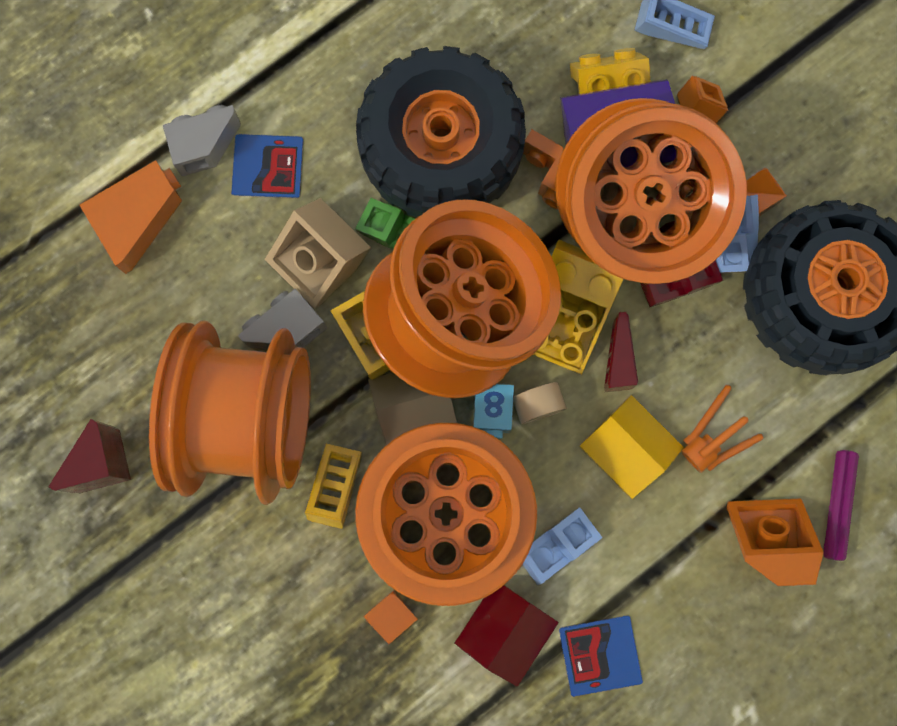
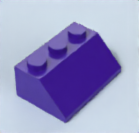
[560,79,676,167]

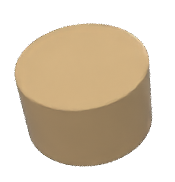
[513,382,567,424]

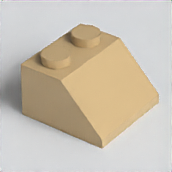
[264,198,371,309]

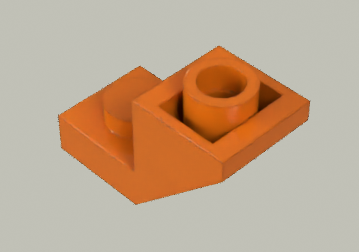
[523,129,564,210]

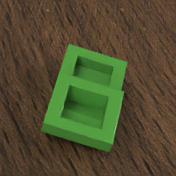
[355,198,415,250]

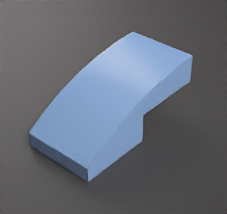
[716,195,759,273]
[522,507,602,585]

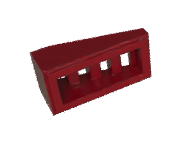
[604,312,638,392]

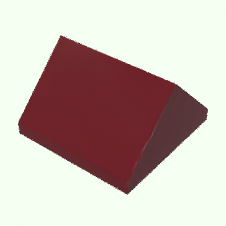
[48,419,131,494]
[454,585,559,687]

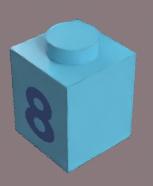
[473,384,514,439]

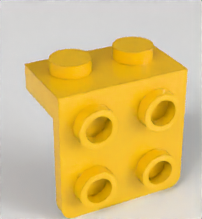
[570,48,651,94]

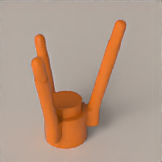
[681,385,764,473]

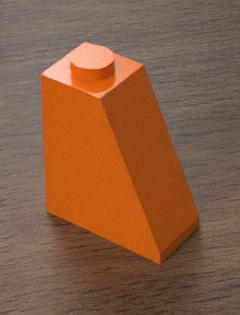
[80,160,182,274]

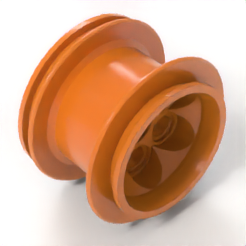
[555,98,747,284]
[363,200,561,398]
[149,320,311,505]
[355,423,537,606]

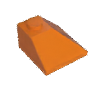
[727,498,824,586]

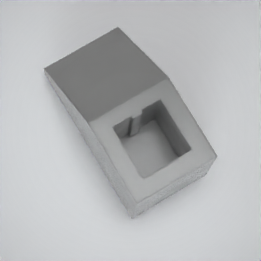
[163,105,241,176]
[238,288,327,349]

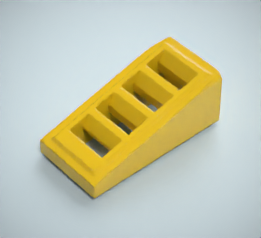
[305,443,362,529]

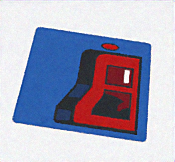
[231,134,303,198]
[559,616,643,697]

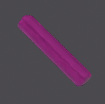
[823,450,859,561]

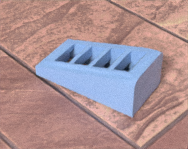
[635,0,715,49]

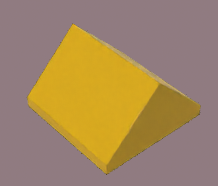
[579,395,684,499]

